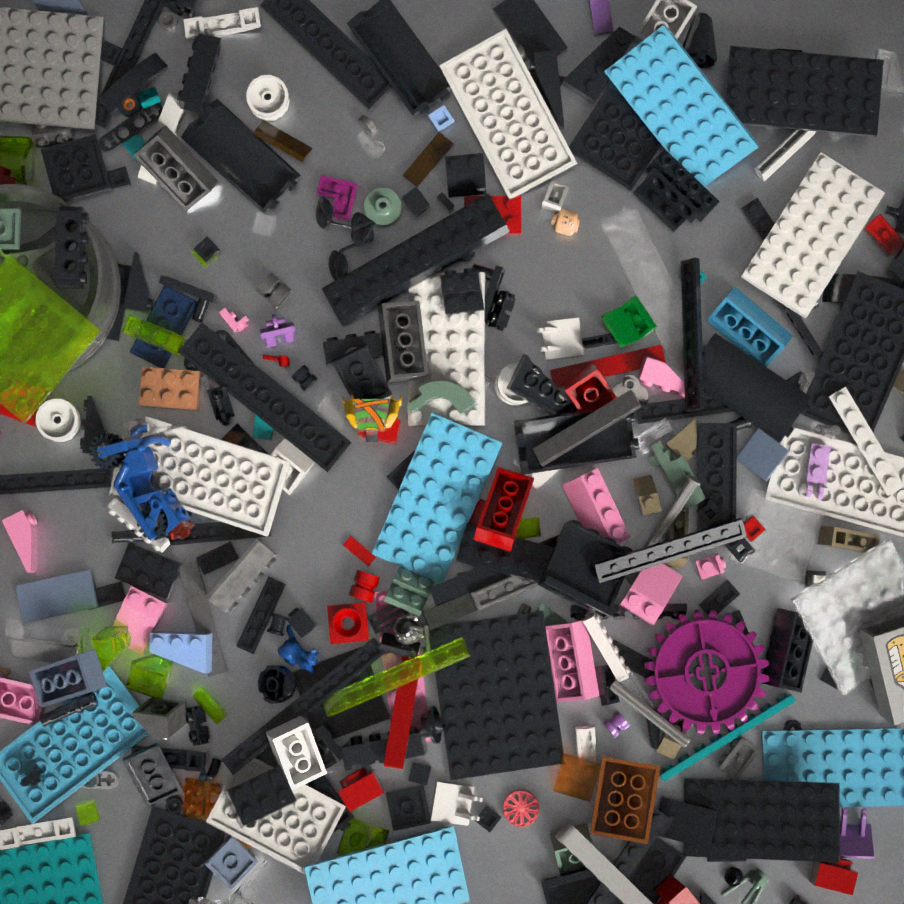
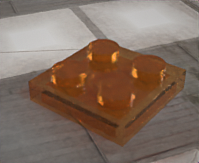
[553,753,601,802]

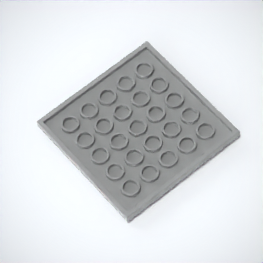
[0,7,104,129]

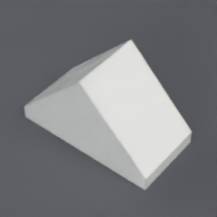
[541,180,569,214]

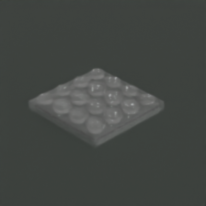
[729,487,826,583]

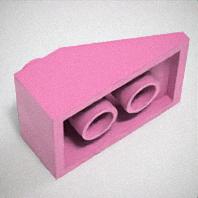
[2,510,38,573]
[619,564,683,625]
[108,586,168,655]
[0,675,44,725]

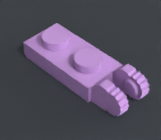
[805,443,831,499]

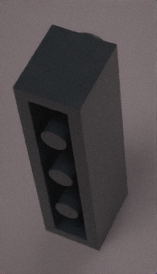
[177,33,222,114]

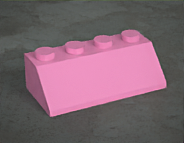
[562,468,631,544]
[545,620,600,702]

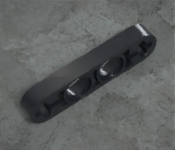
[99,103,163,153]

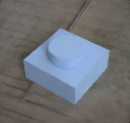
[428,105,454,132]

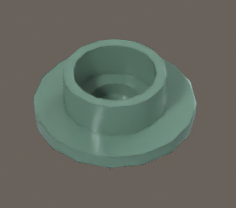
[364,188,401,225]

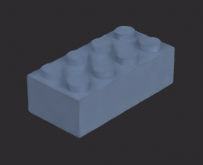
[29,649,107,708]

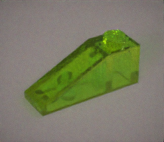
[122,315,185,355]

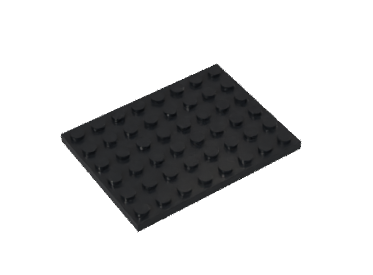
[429,610,565,780]

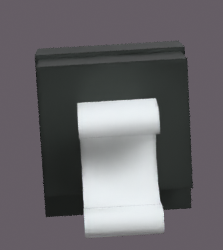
[805,570,826,589]

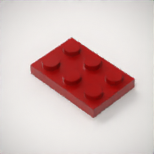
[464,196,522,235]

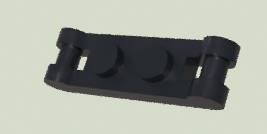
[696,498,756,563]

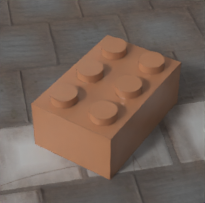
[139,367,202,411]

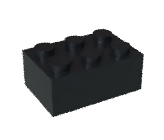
[224,765,297,829]

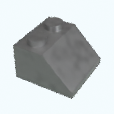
[132,698,186,740]

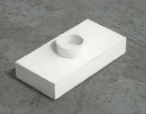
[575,725,598,765]

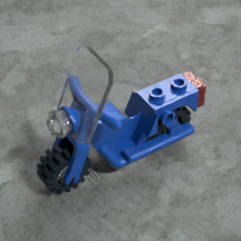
[89,417,195,541]

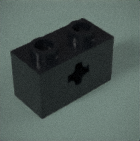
[287,607,319,638]

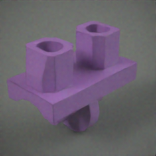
[260,314,295,347]

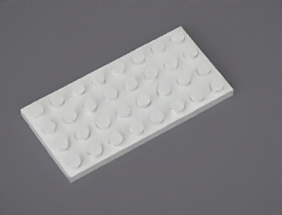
[439,29,577,199]
[741,152,885,318]
[408,272,485,426]
[143,416,290,536]
[764,427,904,537]

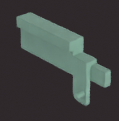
[648,441,706,509]

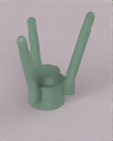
[721,868,769,904]

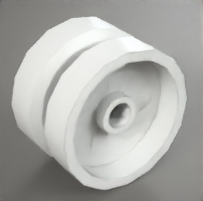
[246,75,290,121]
[494,362,528,406]
[36,399,82,442]

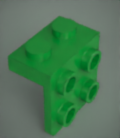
[601,295,657,347]

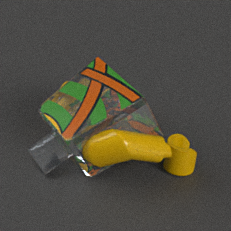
[342,394,402,443]

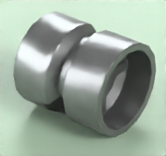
[256,273,292,309]

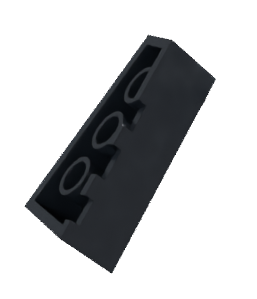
[562,26,636,105]

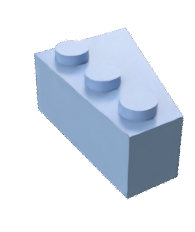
[150,631,212,674]

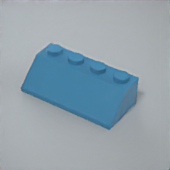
[706,287,793,367]

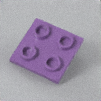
[840,808,874,859]

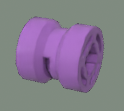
[603,711,630,738]

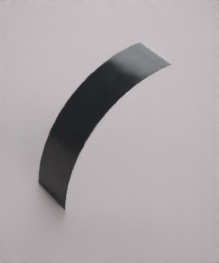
[822,274,904,302]

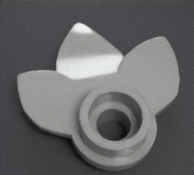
[612,374,648,404]

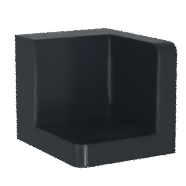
[402,187,430,219]

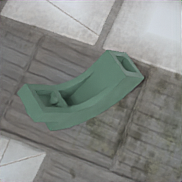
[407,381,478,415]

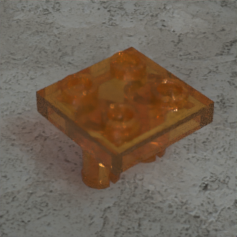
[182,778,221,821]

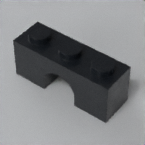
[323,330,383,367]

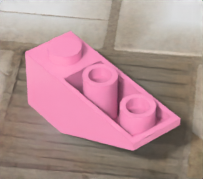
[638,356,685,397]

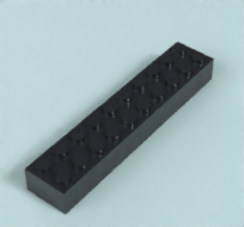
[321,193,510,326]

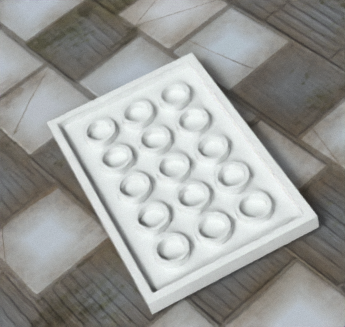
[206,758,346,874]

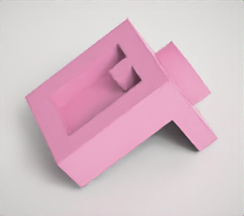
[219,308,249,333]
[695,554,726,580]

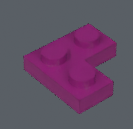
[316,175,358,221]

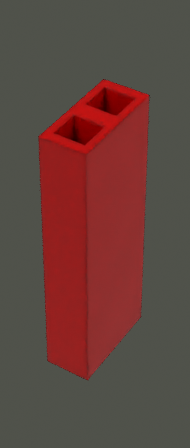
[343,536,376,567]

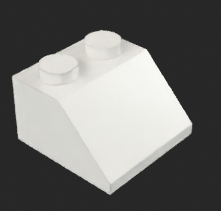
[271,439,315,495]

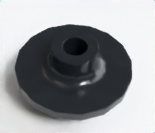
[421,706,446,744]

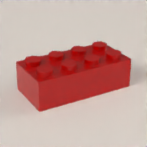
[473,467,534,552]

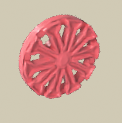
[503,790,539,827]

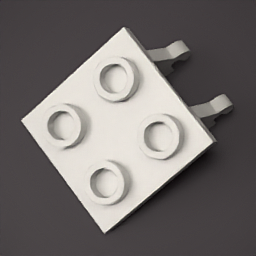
[537,317,584,360]
[430,781,483,826]

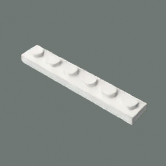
[829,387,904,496]

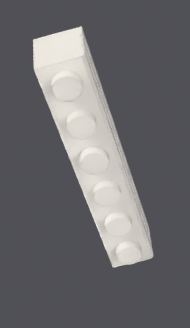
[754,130,816,181]
[107,497,170,552]
[583,614,631,683]

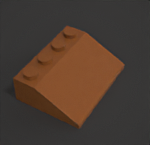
[590,756,660,844]

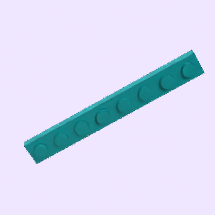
[659,693,796,782]

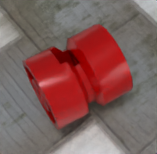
[348,570,380,603]

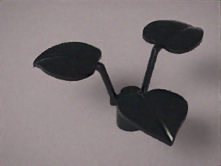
[316,196,375,281]

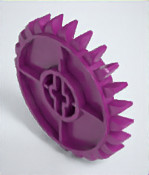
[643,609,769,735]

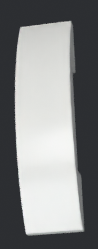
[183,7,261,39]
[0,817,76,850]

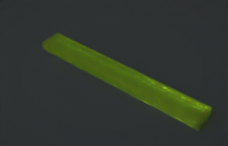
[323,637,470,717]

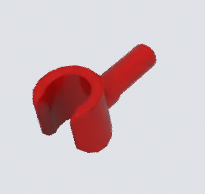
[263,355,290,367]

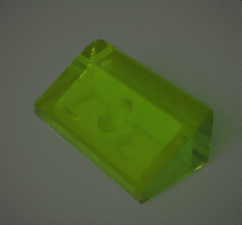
[516,517,541,539]
[193,687,227,724]

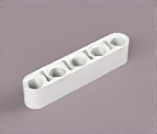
[138,91,186,184]

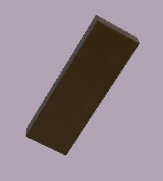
[254,120,312,162]
[403,132,454,188]

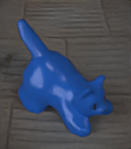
[278,625,319,674]

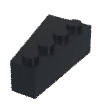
[341,727,428,771]

